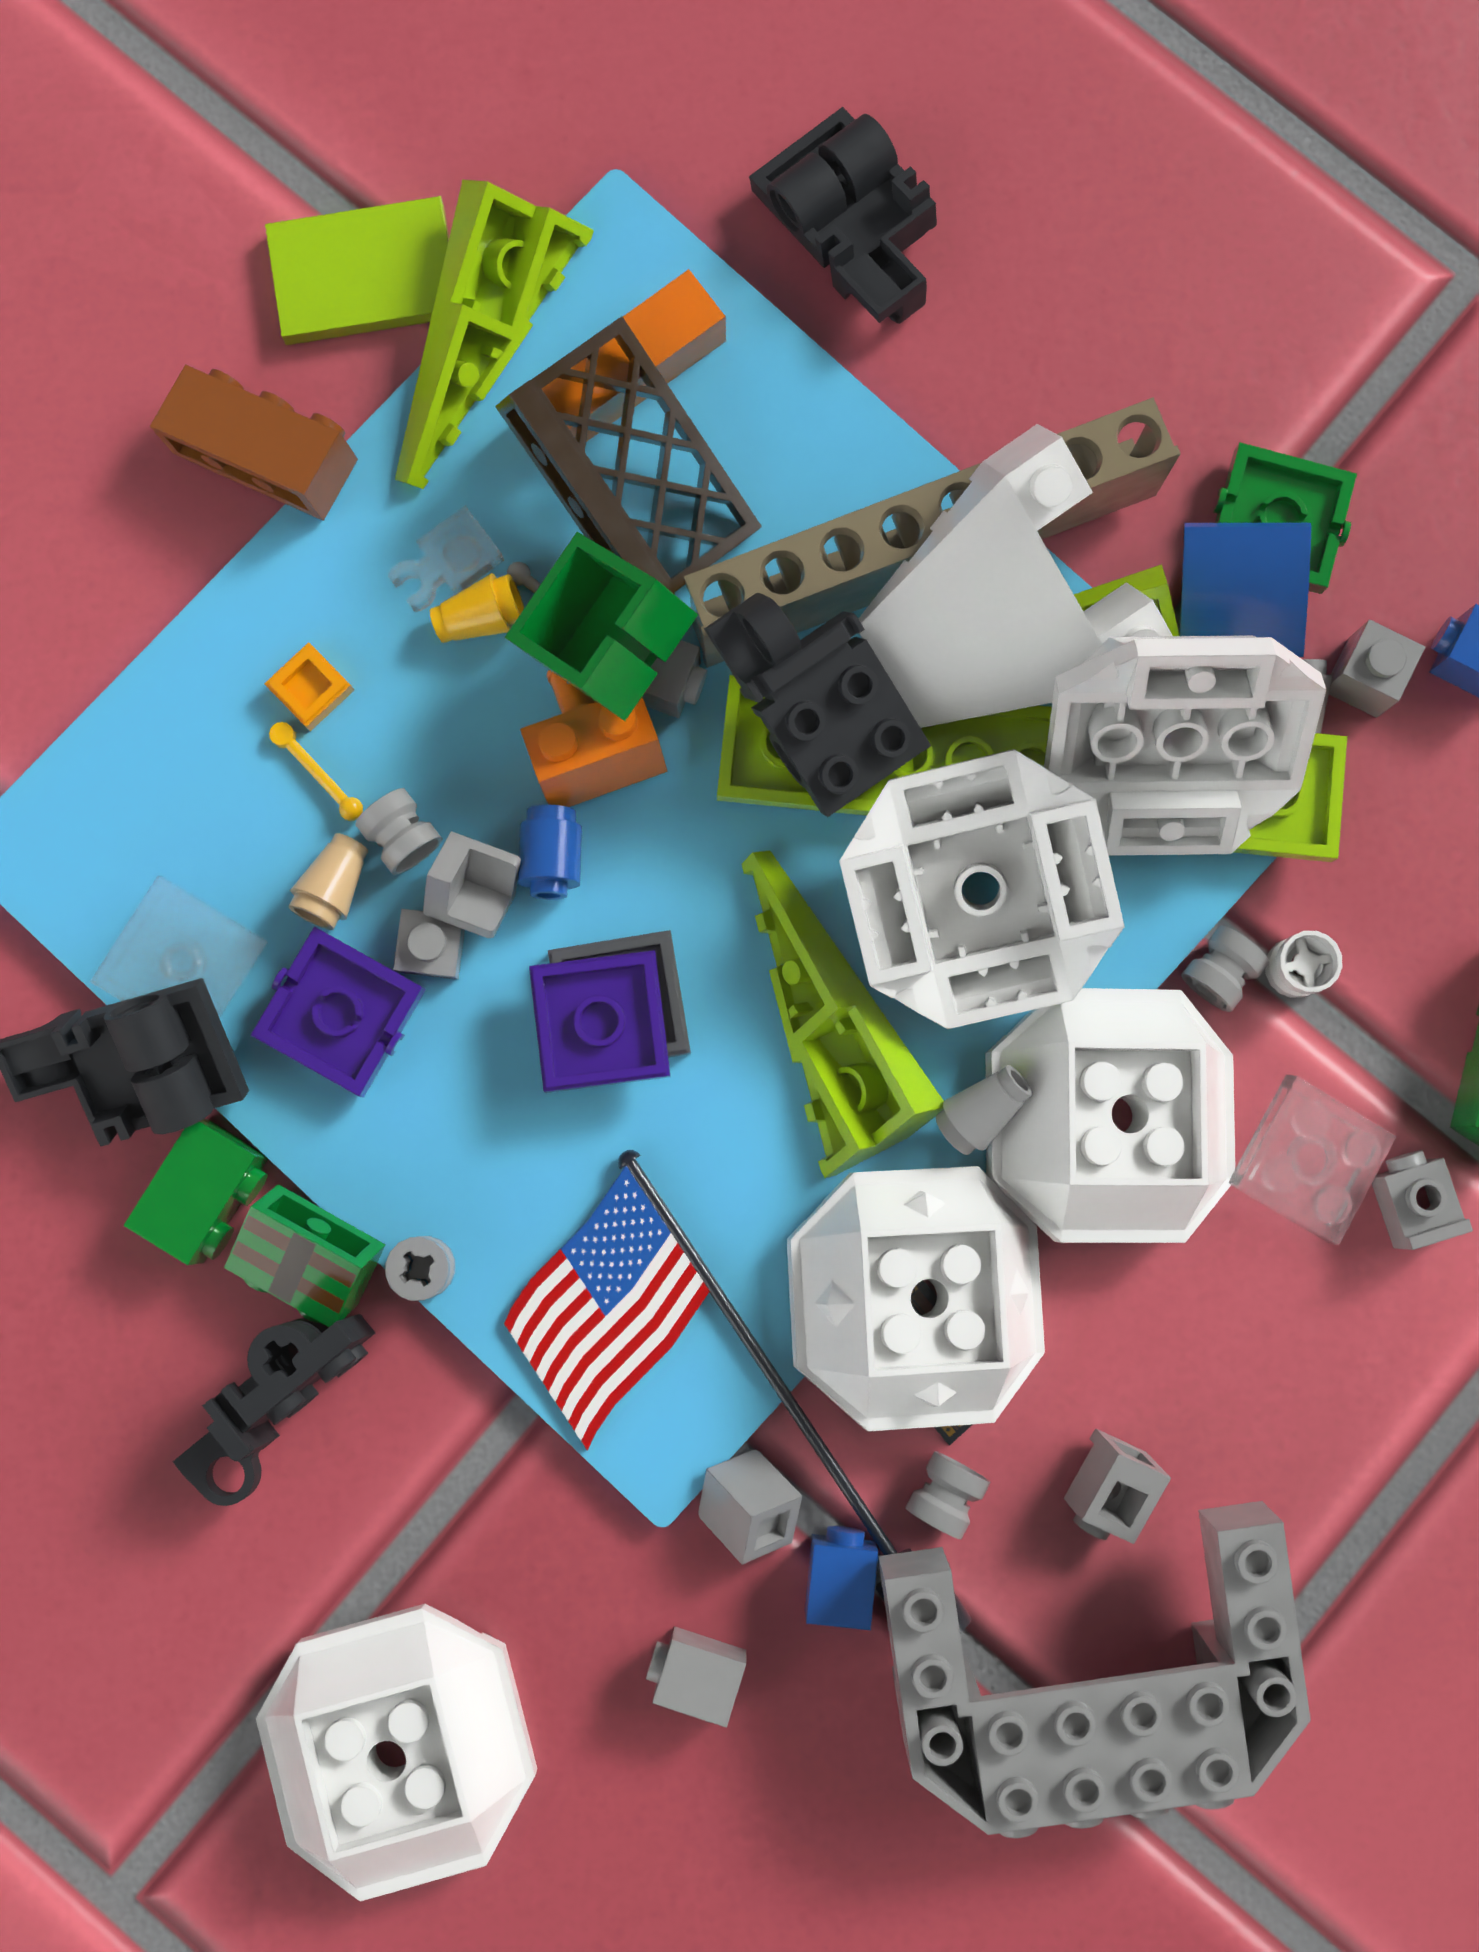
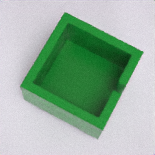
[504,532,698,721]

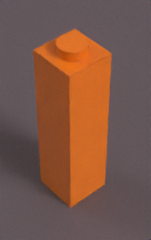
[542,269,726,442]

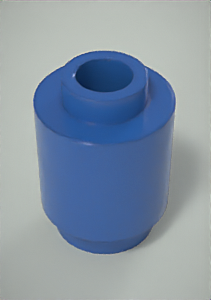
[518,805,582,900]

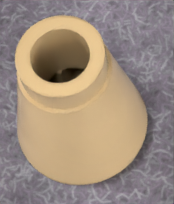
[288,833,368,930]

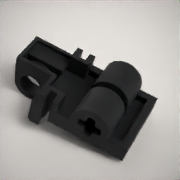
[749,107,937,324]
[704,593,931,817]
[0,978,249,1147]
[173,1314,375,1506]

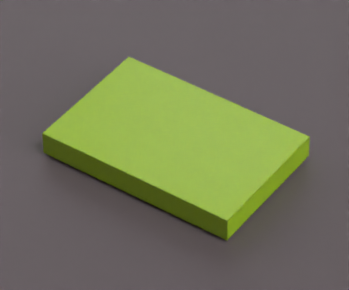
[265,196,449,345]

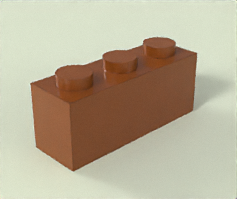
[150,364,358,521]

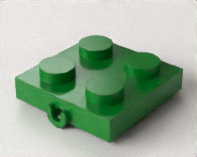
[1213,442,1357,594]

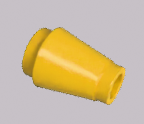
[430,573,524,643]

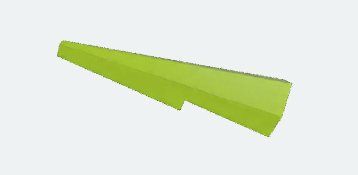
[395,179,594,489]
[741,850,944,1178]

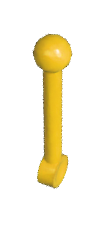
[269,722,363,821]

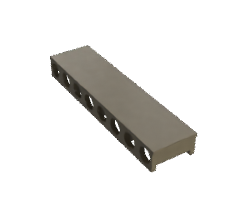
[684,397,1181,668]

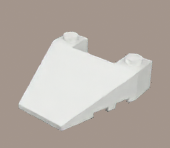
[858,424,1173,728]

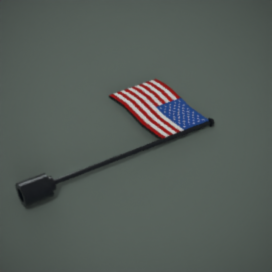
[504,1150,972,1633]

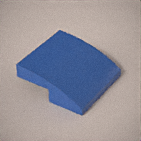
[1179,523,1311,657]

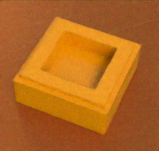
[264,642,354,732]

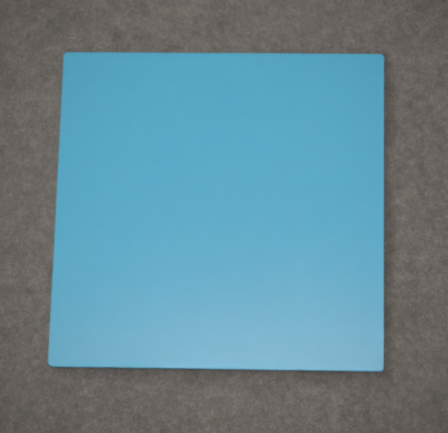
[0,169,1277,1527]

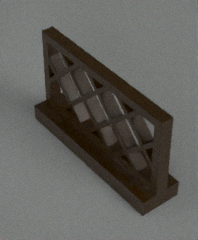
[495,316,762,594]

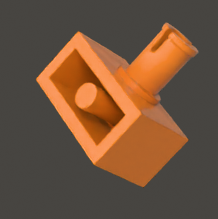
[520,670,668,807]

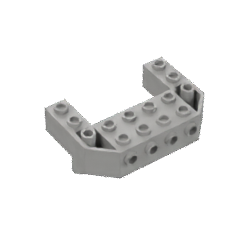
[878,1501,1311,1838]

